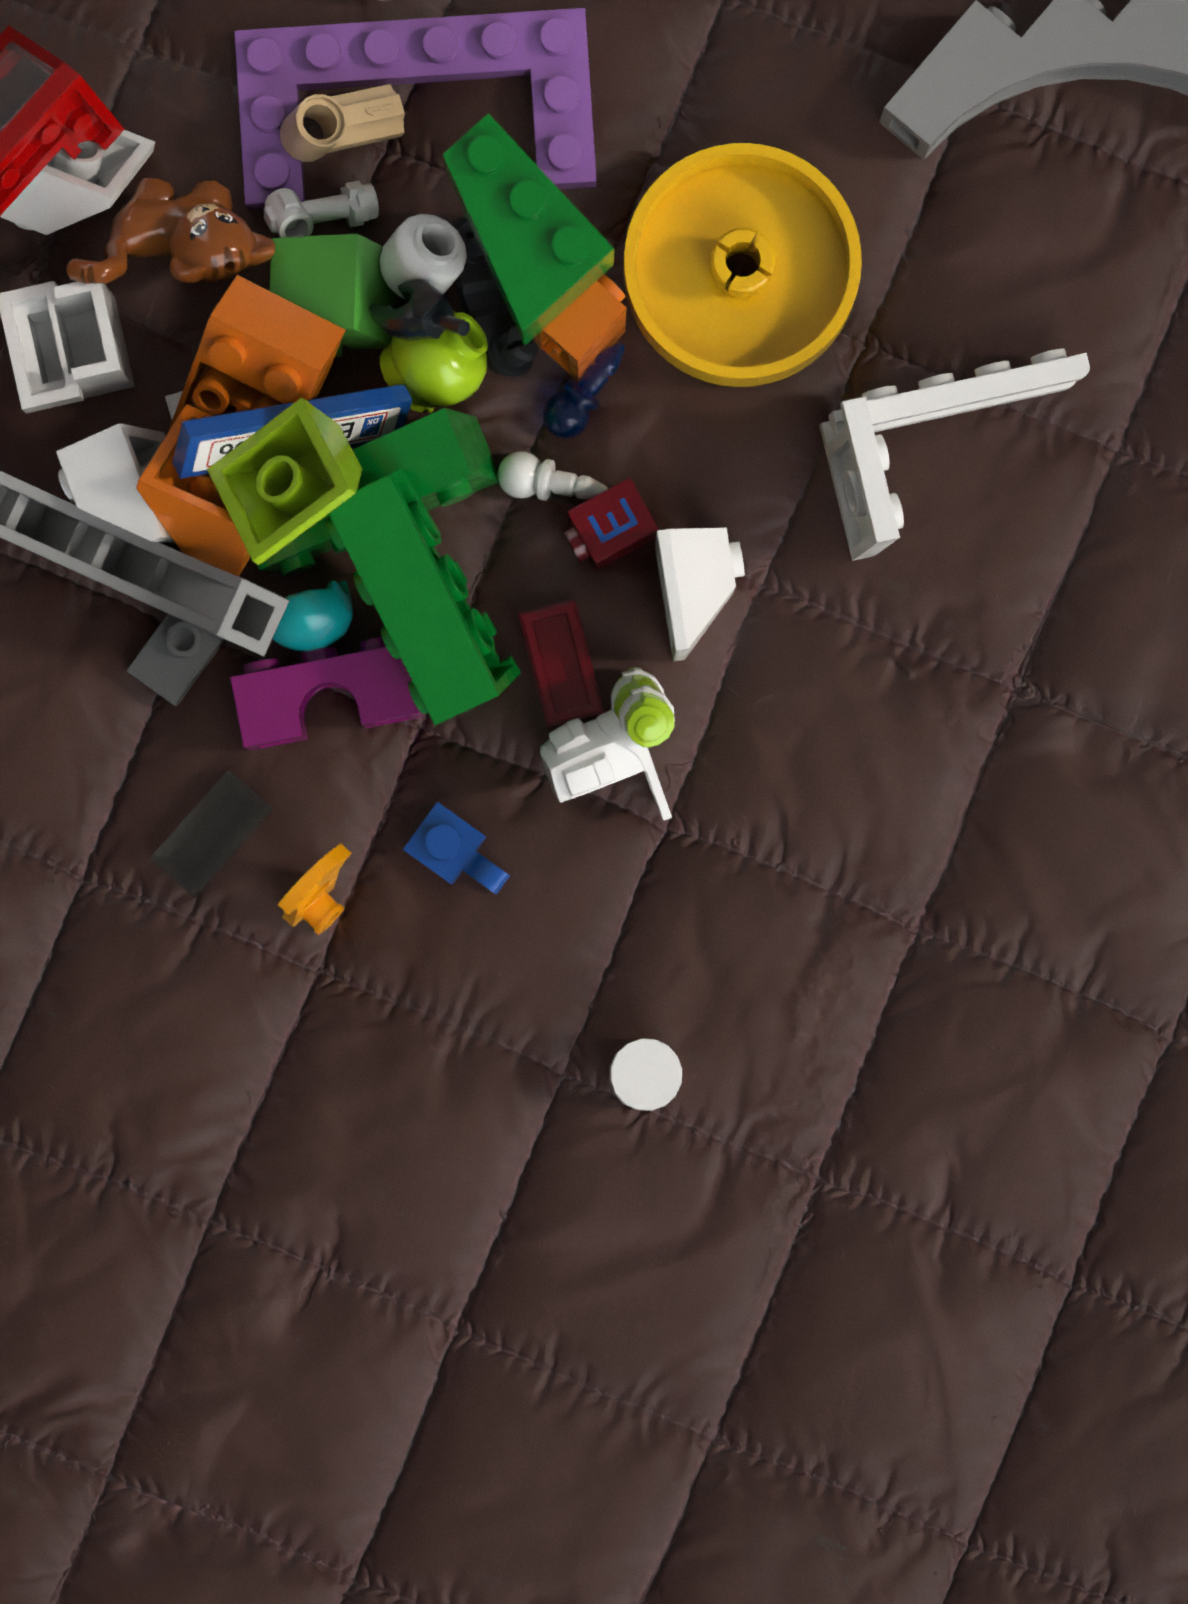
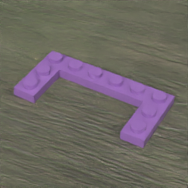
[234,8,597,210]

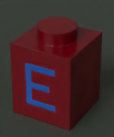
[563,478,659,570]

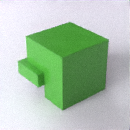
[269,233,398,357]

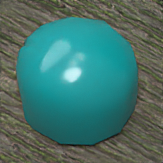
[272,580,353,652]

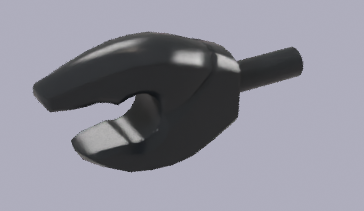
[369,280,470,341]

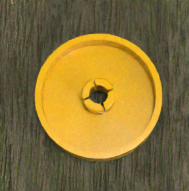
[623,143,862,387]

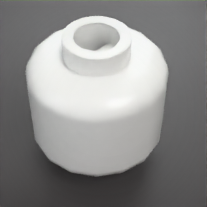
[379,214,467,299]

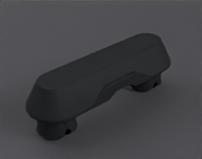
[451,217,539,377]

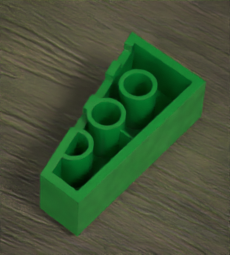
[257,408,499,577]
[326,467,521,725]

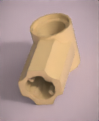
[280,84,405,162]

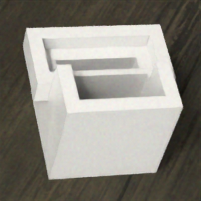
[0,281,135,414]

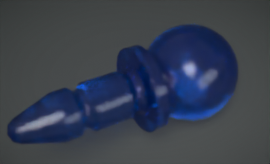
[543,342,625,439]

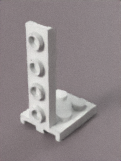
[819,348,1090,561]

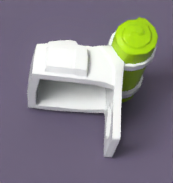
[540,667,675,821]

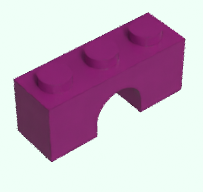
[230,637,423,751]

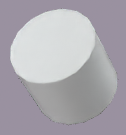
[609,1039,682,1111]

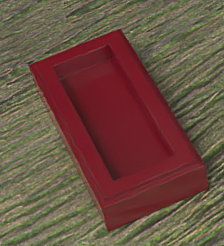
[518,599,604,729]

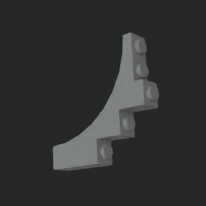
[879,0,1188,160]
[0,471,289,656]

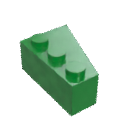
[442,113,614,346]

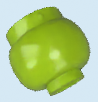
[380,310,488,413]

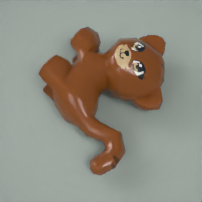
[66,178,276,284]

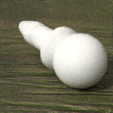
[498,451,609,501]

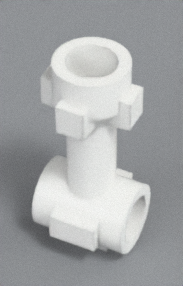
[264,181,379,238]

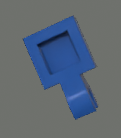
[403,801,510,895]

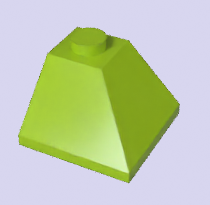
[207,397,363,565]

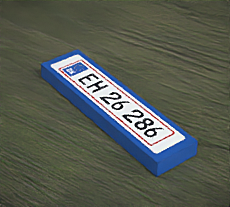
[172,384,413,479]

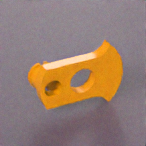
[278,843,352,935]

